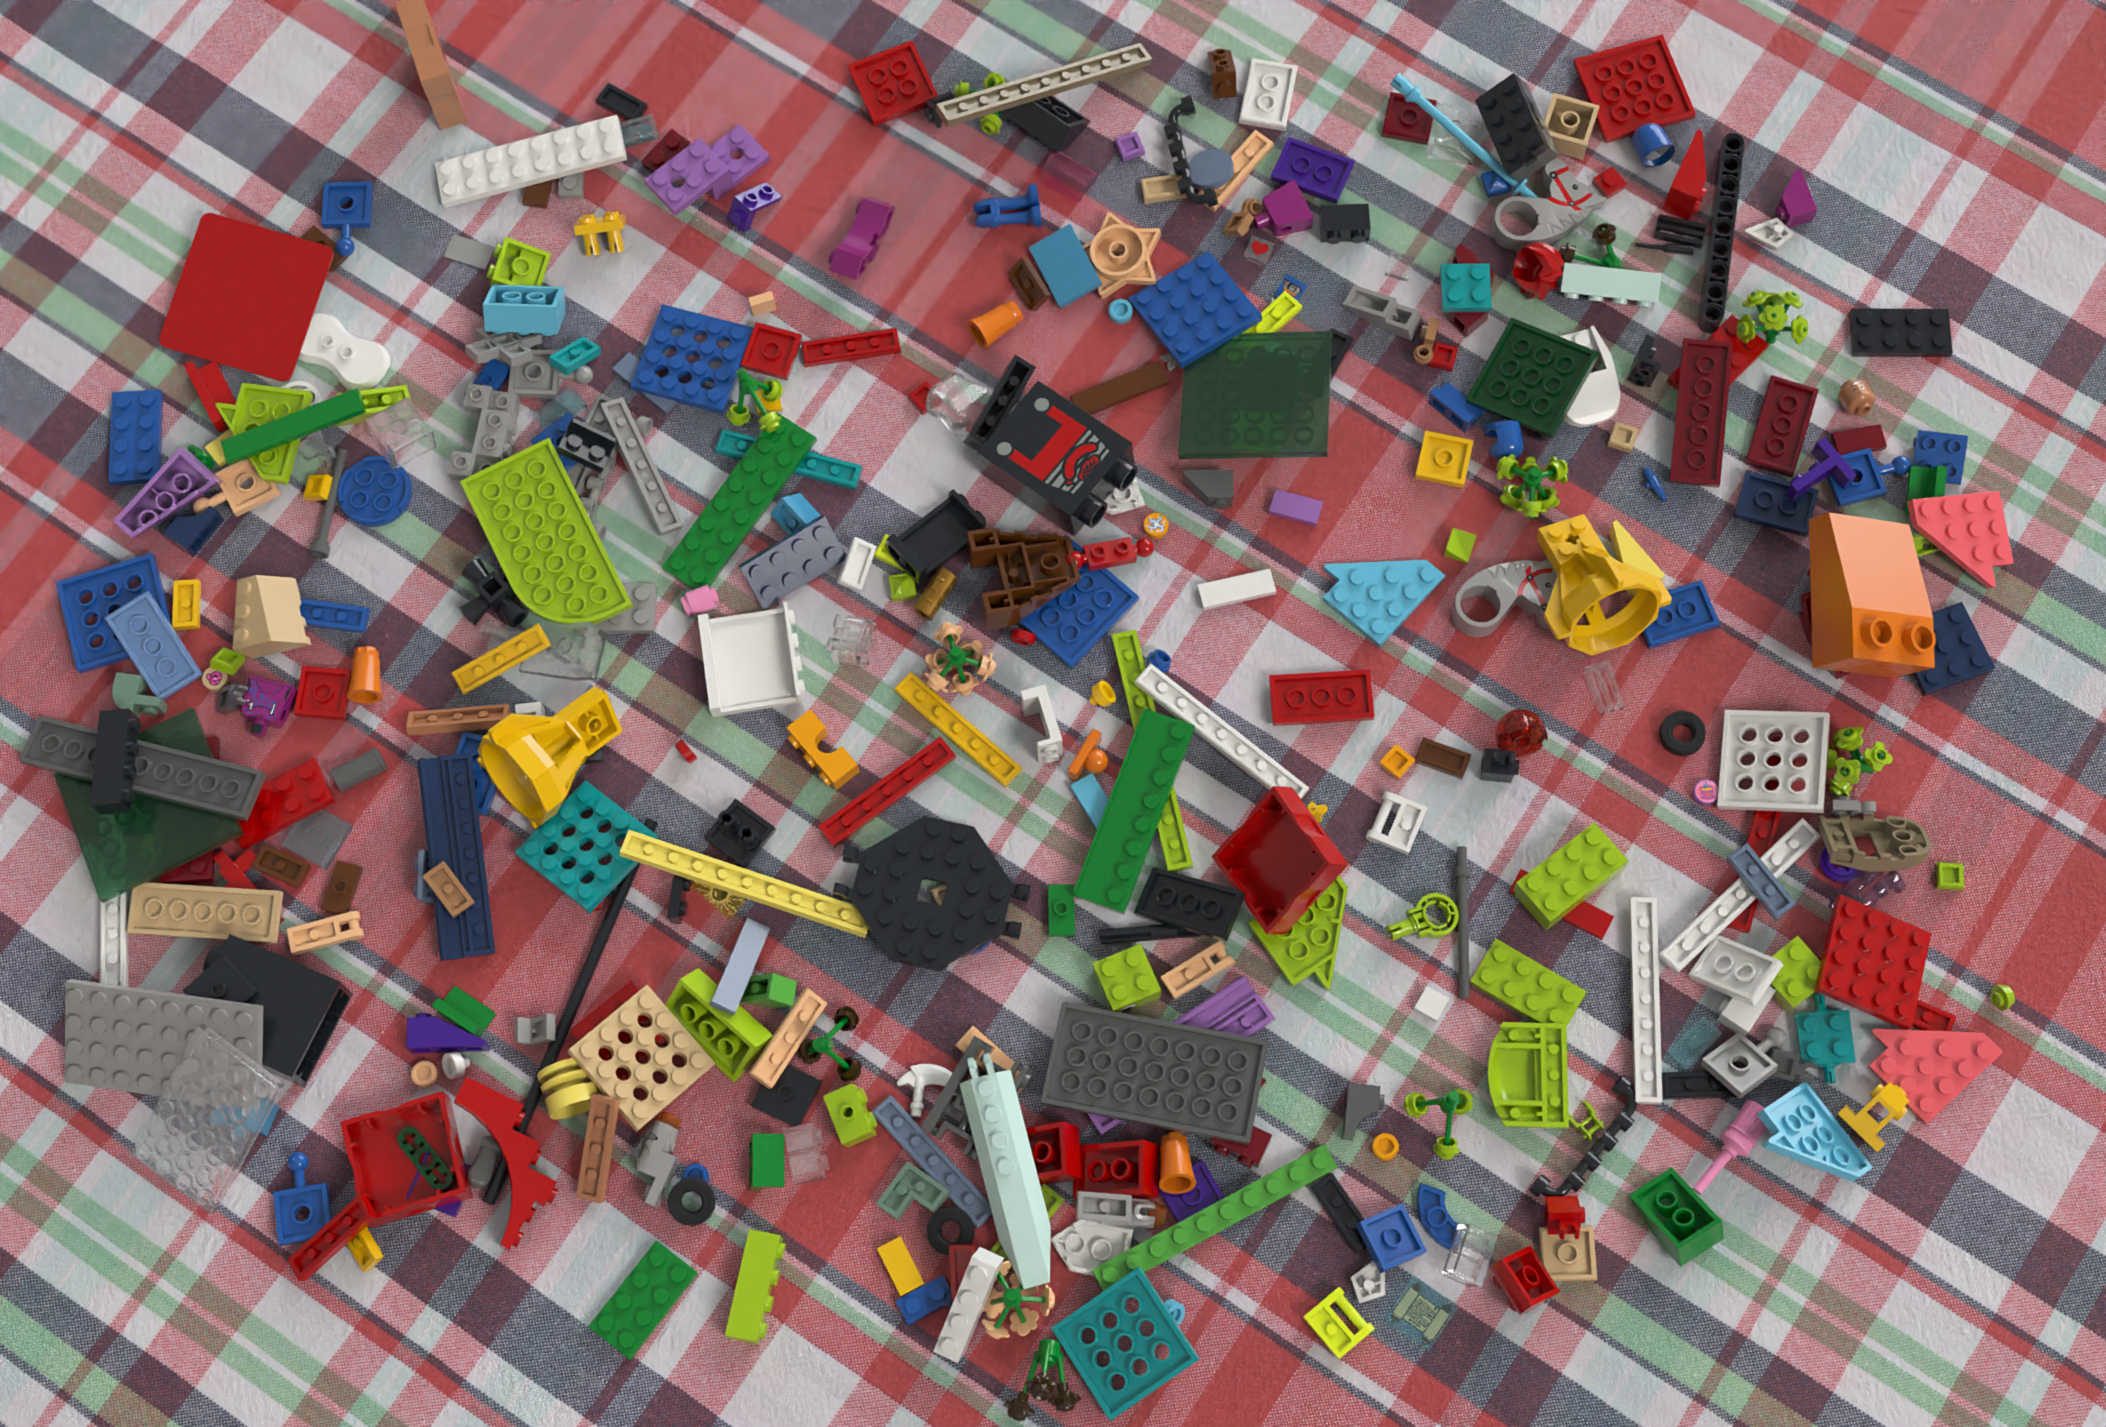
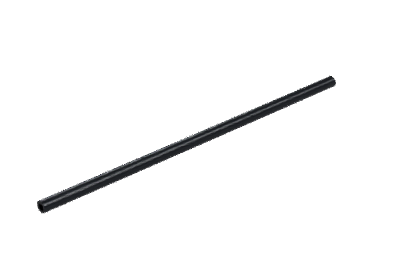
[482,818,658,1206]

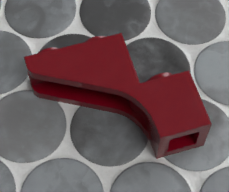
[1449,244,1494,338]

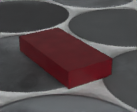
[1831,424,1887,456]

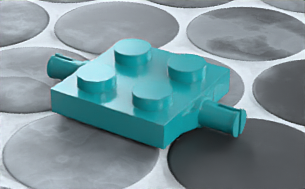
[1794,994,1856,1084]

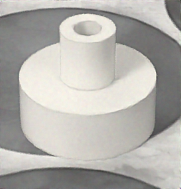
[442,1051,470,1079]

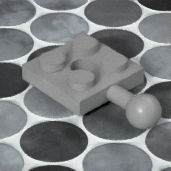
[508,349,593,399]
[1701,1027,1787,1099]

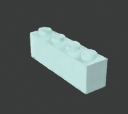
[1559,263,1662,307]

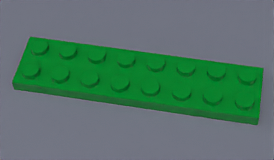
[661,412,817,590]

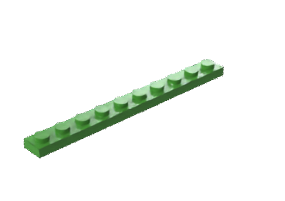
[1091,1144,1338,1292]

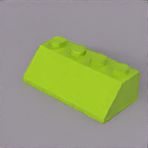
[665,968,773,1082]

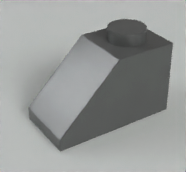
[1183,470,1233,510]

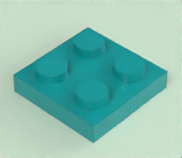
[1440,264,1492,312]

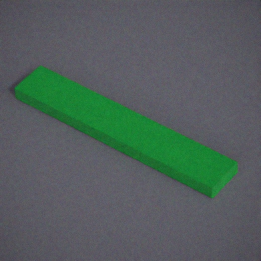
[221,388,366,465]

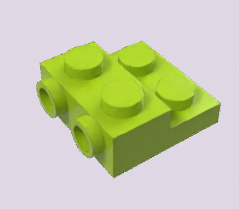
[486,236,551,286]

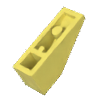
[1609,520,1665,596]

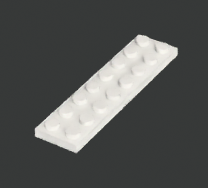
[435,115,627,208]

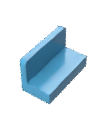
[770,493,821,535]

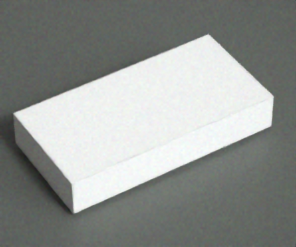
[837,537,877,592]

